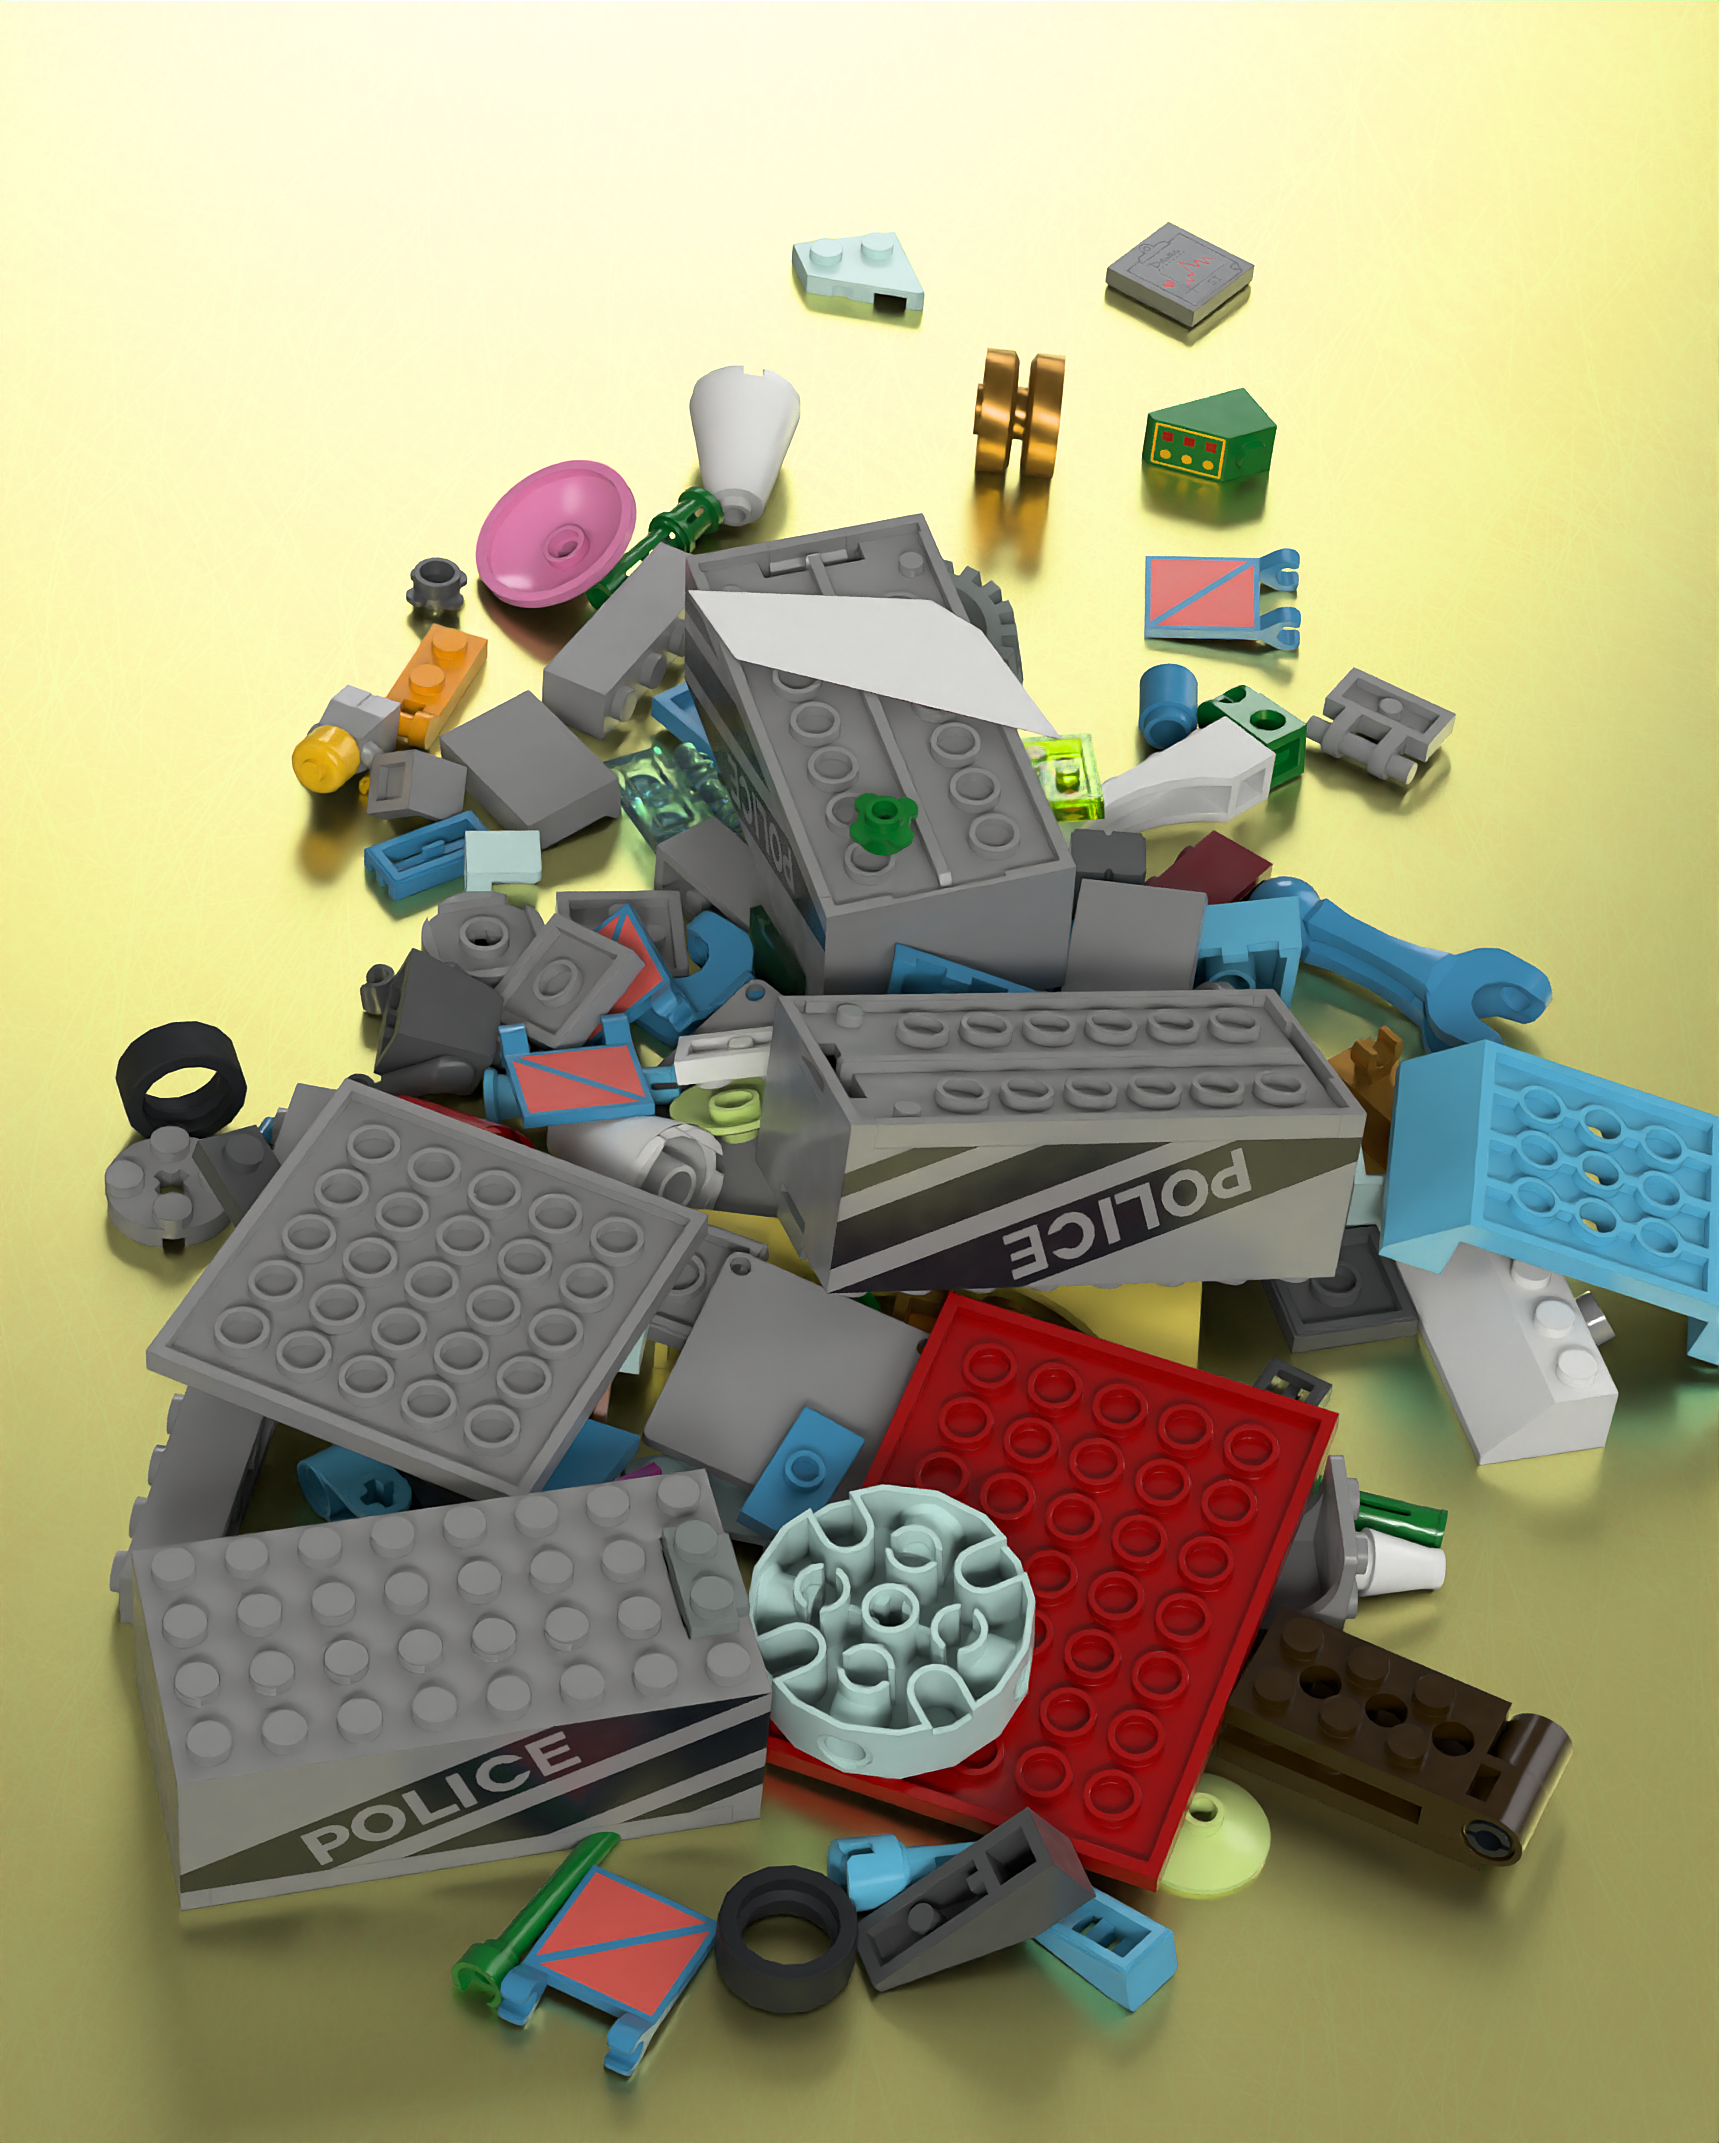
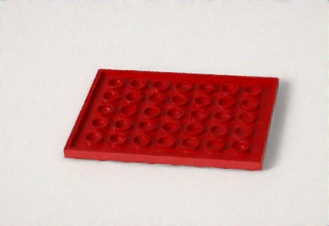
[766,1292,1339,1893]

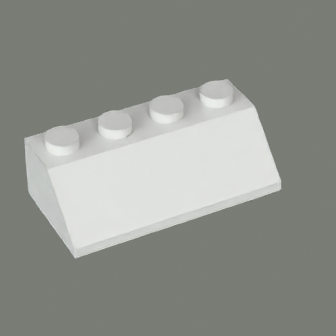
[1395,1241,1619,1465]

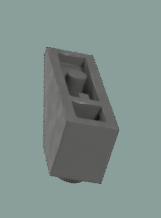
[857,1807,1096,1992]

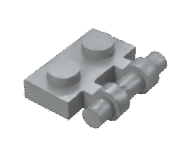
[1306,667,1456,784]

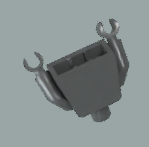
[348,947,530,1098]

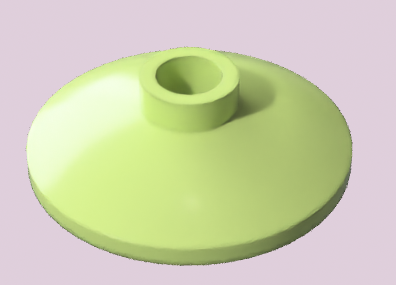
[669,1076,766,1144]
[1161,1772,1271,1895]

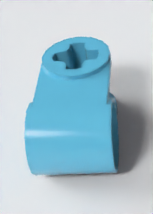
[296,1444,412,1522]

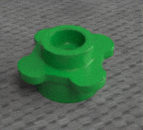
[849,793,919,856]

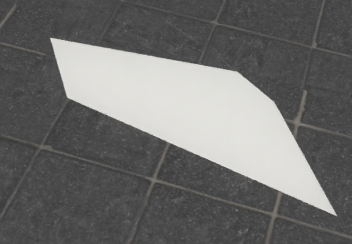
[688,590,1062,740]

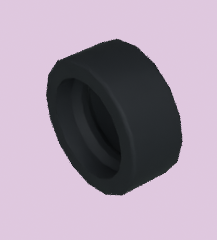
[115,1021,247,1139]
[715,1865,859,2013]

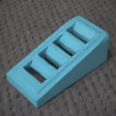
[1034,1886,1178,2012]

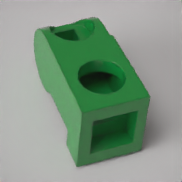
[1198,685,1307,789]

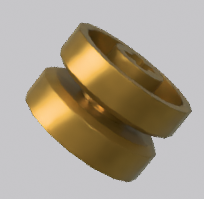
[972,347,1066,479]

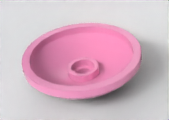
[475,460,637,608]

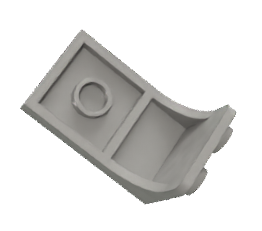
[1253,1455,1368,1647]

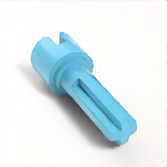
[827,1833,975,1912]

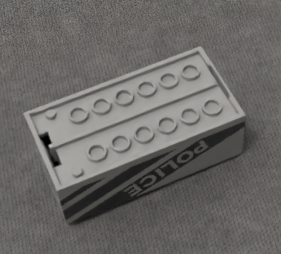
[684,512,1077,996]
[755,989,1367,1297]
[131,1468,773,1911]

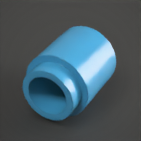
[1138,663,1198,750]

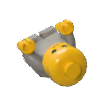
[291,684,401,795]

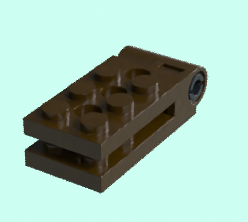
[1216,1606,1573,1871]

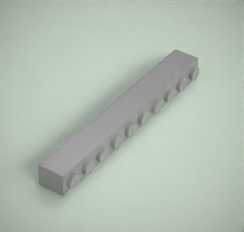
[109,1083,336,1625]

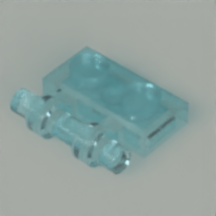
[603,742,743,855]

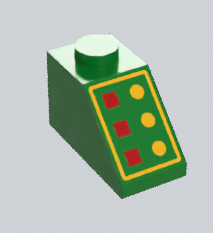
[1142,387,1277,482]

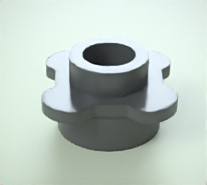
[406,557,468,610]

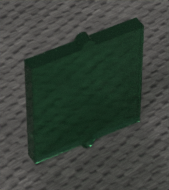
[749,905,806,996]

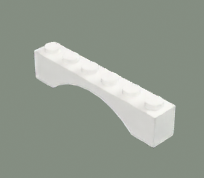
[1054,716,1276,848]

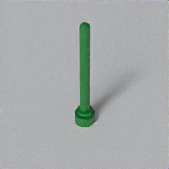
[451,1832,621,2008]

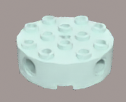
[748,1484,1036,1779]

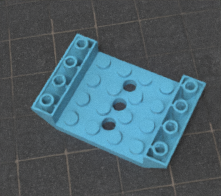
[1378,1039,1719,1365]

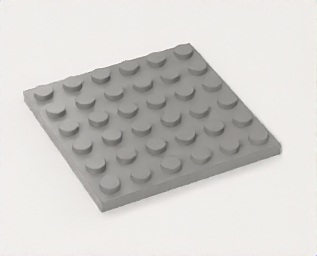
[146,1078,708,1501]

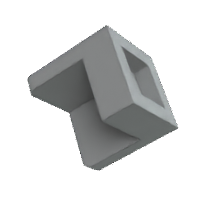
[366,749,468,822]

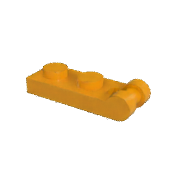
[385,623,488,750]

